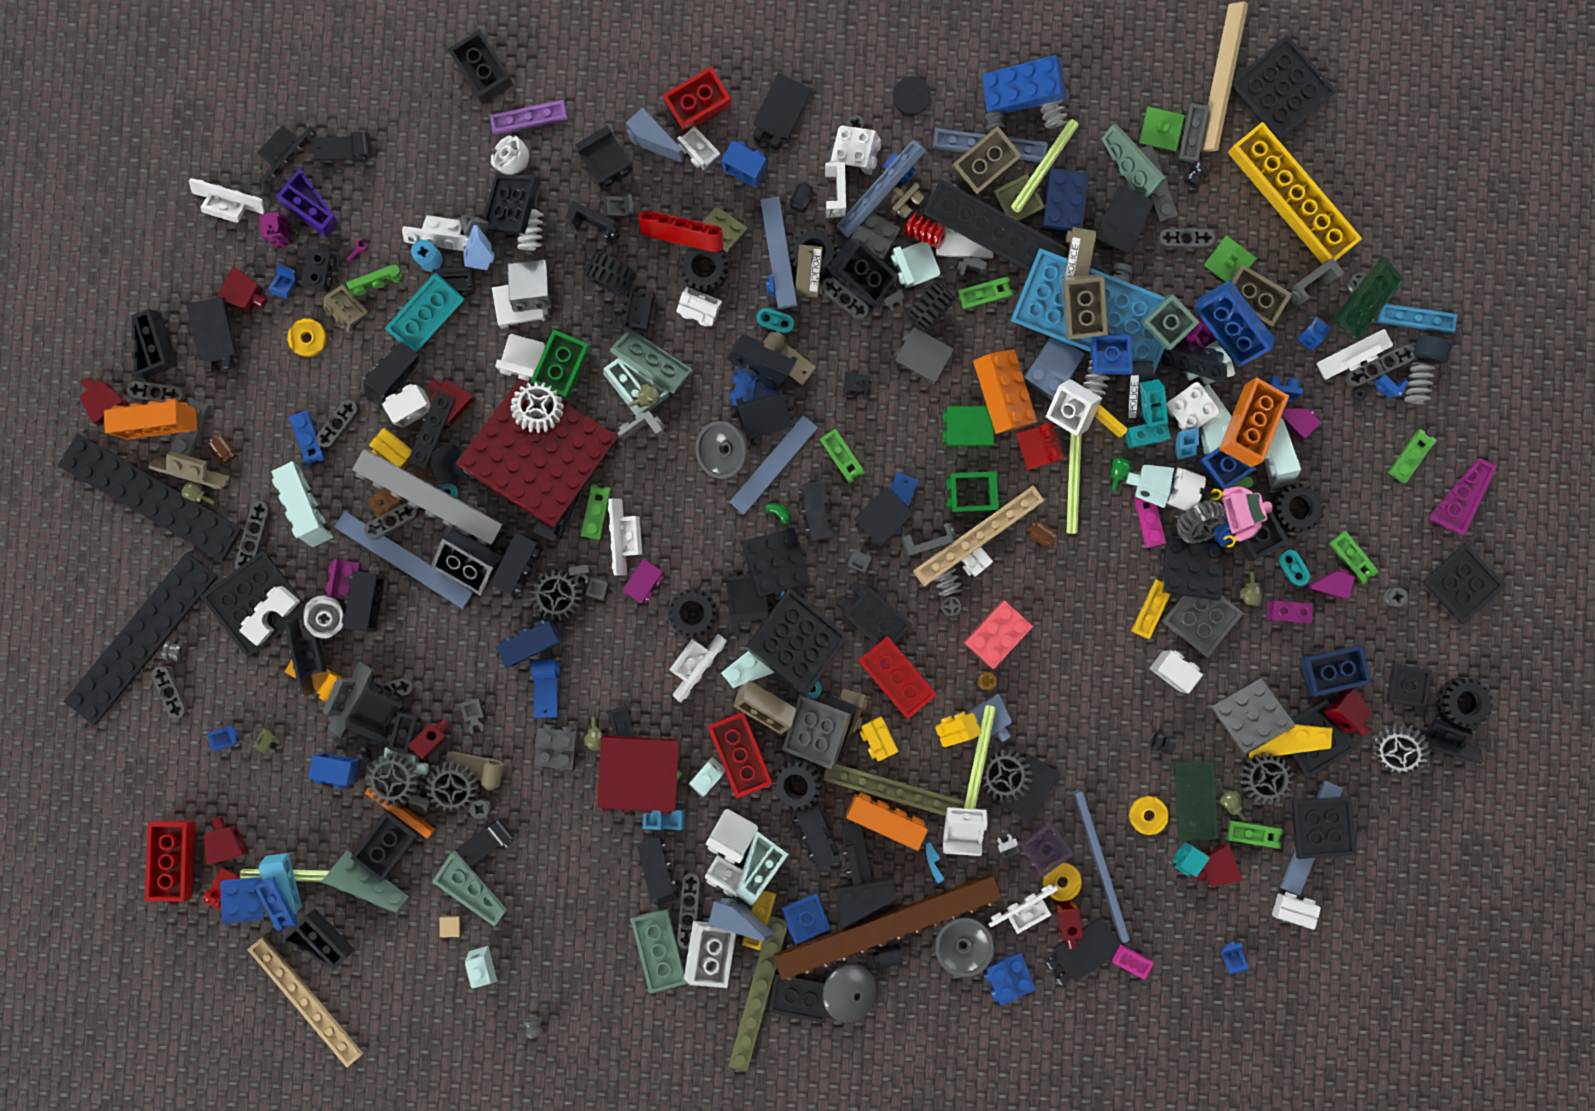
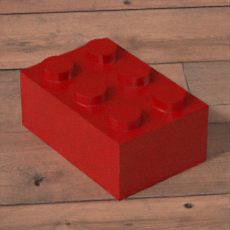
[662,66,732,134]

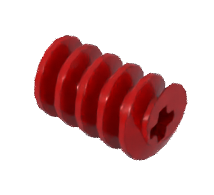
[903,213,946,249]

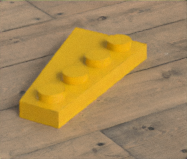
[1249,724,1332,759]

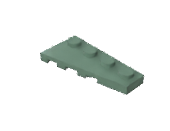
[1102,124,1166,198]
[432,850,507,927]
[321,851,409,913]

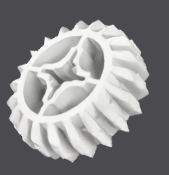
[511,382,564,434]

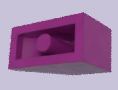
[1183,316,1217,347]
[1280,409,1321,441]
[1306,569,1355,599]

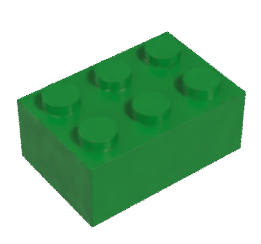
[530,329,591,400]

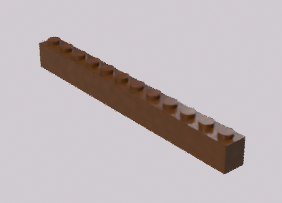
[773,873,1002,981]

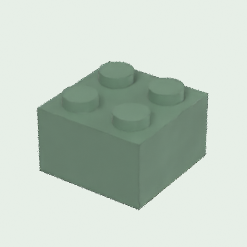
[1140,294,1199,350]

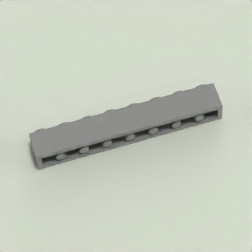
[352,449,503,546]

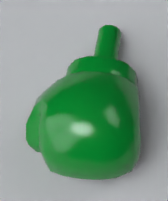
[1110,458,1132,491]

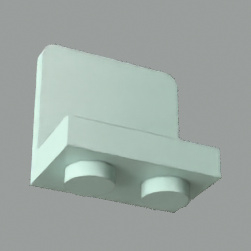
[890,242,940,289]

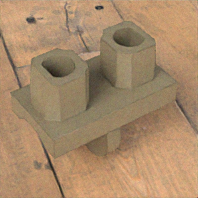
[891,183,925,219]

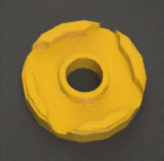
[287,319,327,357]
[1129,796,1168,835]
[1043,862,1082,901]

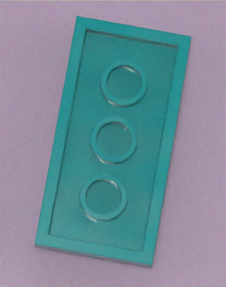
[384,272,465,352]

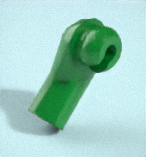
[766,504,791,525]

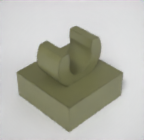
[254,728,280,753]

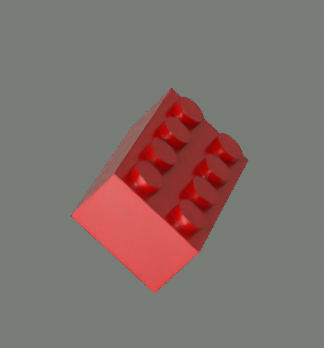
[707,712,773,799]
[145,820,195,902]

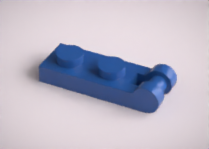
[289,410,326,467]
[254,877,298,931]

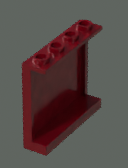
[597,735,680,815]

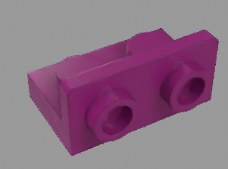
[325,559,361,600]

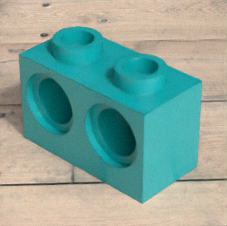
[1140,379,1168,427]
[1125,423,1171,449]
[1171,842,1209,877]

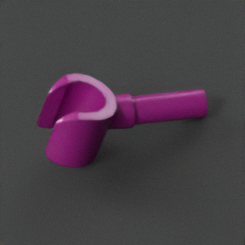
[346,238,369,263]

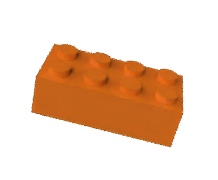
[973,349,1037,434]
[1219,377,1289,468]
[104,399,197,440]
[846,792,928,851]

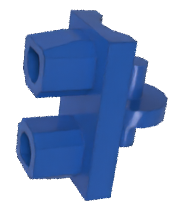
[1268,376,1303,404]

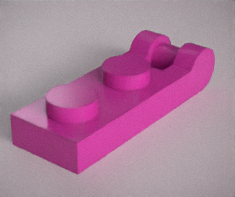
[1134,496,1166,548]

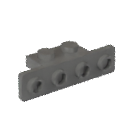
[322,662,374,738]

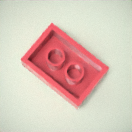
[963,600,1033,669]

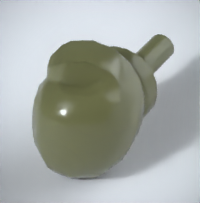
[627,384,660,408]
[181,481,215,505]
[1239,572,1262,605]
[584,717,603,751]
[1219,791,1246,822]

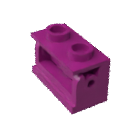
[259,212,293,248]
[622,559,664,604]
[1266,600,1313,623]

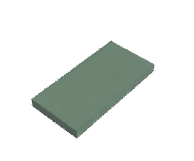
[610,329,693,394]
[630,908,688,994]

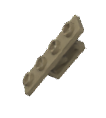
[149,451,229,489]

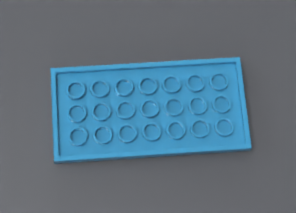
[1010,248,1165,375]

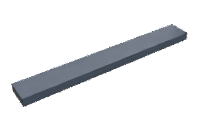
[334,511,474,609]
[1072,790,1130,943]

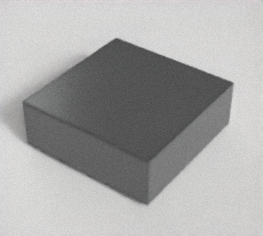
[585,577,609,600]

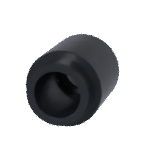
[789,183,815,213]

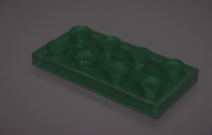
[1333,257,1404,341]
[1173,761,1218,841]

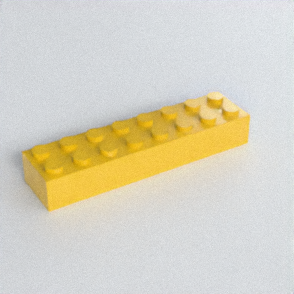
[1227,122,1362,264]

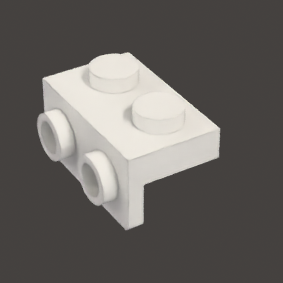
[677,126,720,170]
[705,854,743,897]

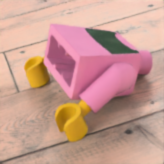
[1211,486,1272,548]

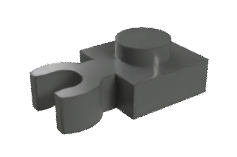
[460,698,485,734]

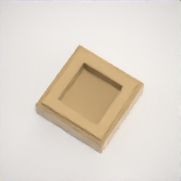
[440,916,460,937]

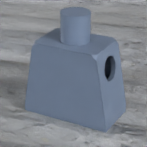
[966,693,1012,742]

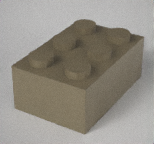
[951,126,1022,195]
[1230,265,1292,330]
[1061,274,1108,340]

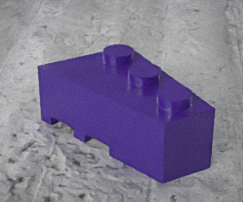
[276,168,338,238]

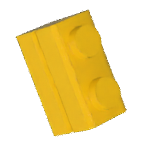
[369,428,412,469]
[935,711,982,747]
[859,716,899,761]

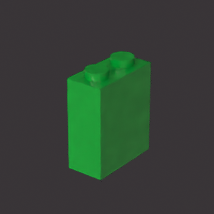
[942,406,994,447]

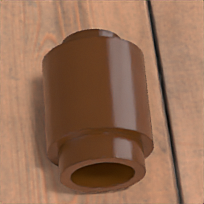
[208,435,237,464]
[1027,521,1057,547]

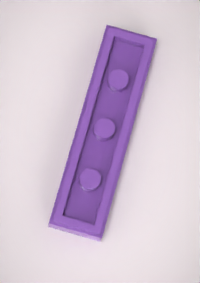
[489,100,568,135]

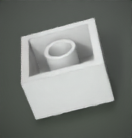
[1046,379,1102,436]
[382,384,432,428]
[1149,650,1203,693]

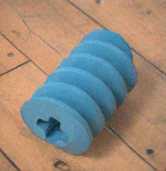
[411,240,443,272]

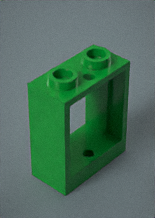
[946,471,999,513]

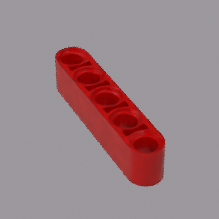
[638,211,724,252]

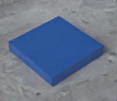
[781,893,831,945]

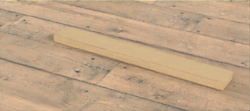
[1200,1,1248,153]
[913,485,1044,587]
[247,936,363,1067]

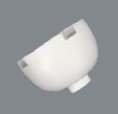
[491,135,529,175]

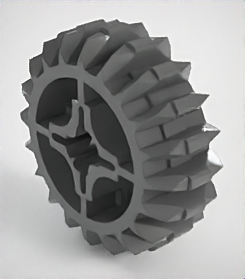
[1176,500,1228,544]
[531,569,583,621]
[1374,723,1430,775]
[981,750,1033,803]
[366,753,419,806]
[1240,753,1293,805]
[426,760,479,813]

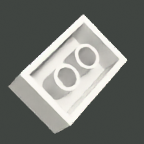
[684,921,736,988]

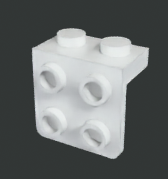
[831,126,881,175]
[495,334,545,381]
[1166,382,1220,431]
[706,809,758,864]

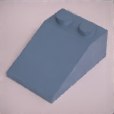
[626,108,684,163]
[1024,337,1084,401]
[708,896,774,941]

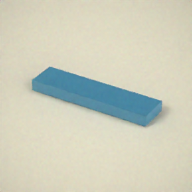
[1377,303,1458,334]

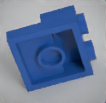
[1090,333,1133,374]
[729,367,774,408]
[984,952,1035,1006]

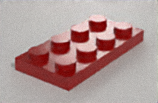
[858,636,937,719]

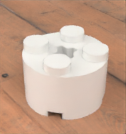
[1167,468,1206,511]
[304,596,344,638]

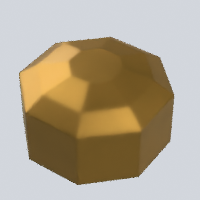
[978,672,997,690]

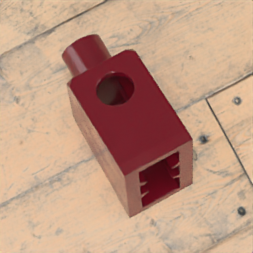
[216,267,267,311]
[79,377,130,426]
[427,378,476,425]
[1324,687,1371,736]
[408,718,451,760]
[203,816,249,865]
[1192,843,1242,887]
[1053,899,1083,949]

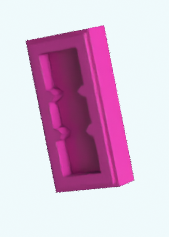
[1111,945,1154,980]

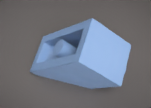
[463,225,494,270]

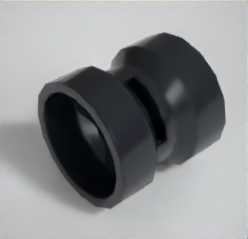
[1183,162,1210,189]
[1151,731,1177,755]

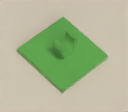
[1139,107,1184,152]
[1203,235,1257,282]

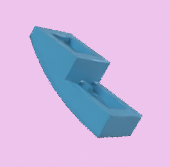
[1176,428,1199,460]
[643,810,684,830]
[925,840,944,883]

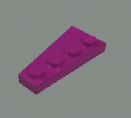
[1427,458,1497,536]

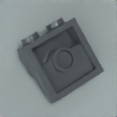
[851,212,901,261]
[534,724,578,770]

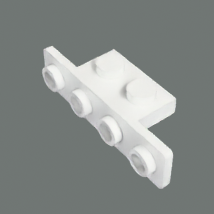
[189,178,265,223]
[402,215,469,251]
[1316,329,1393,380]
[608,498,642,575]
[669,634,726,702]
[988,884,1058,934]

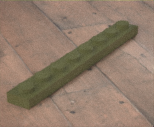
[823,763,976,816]
[728,915,787,1072]

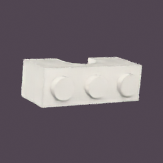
[239,586,300,646]

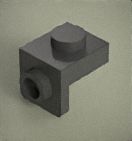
[604,195,635,218]
[459,215,489,236]
[956,256,987,279]

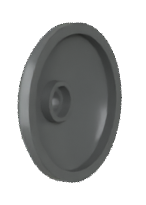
[695,421,747,479]
[935,918,994,977]
[823,963,876,1023]

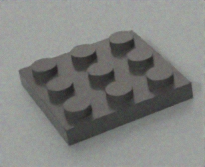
[1161,596,1243,658]
[1212,678,1295,756]
[782,695,852,770]

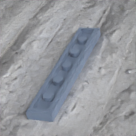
[932,128,1048,162]
[836,139,926,237]
[760,196,797,309]
[729,415,818,515]
[1280,780,1343,896]

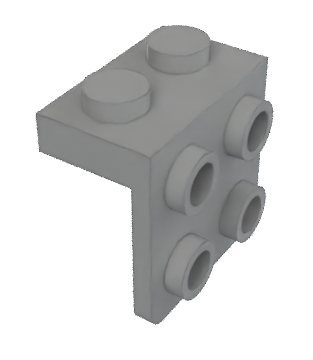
[617,411,666,440]

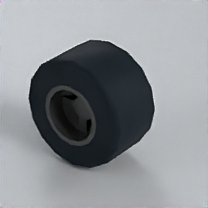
[1413,336,1453,363]

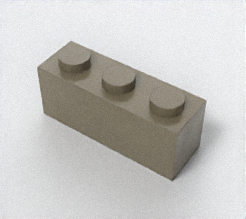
[733,681,796,734]

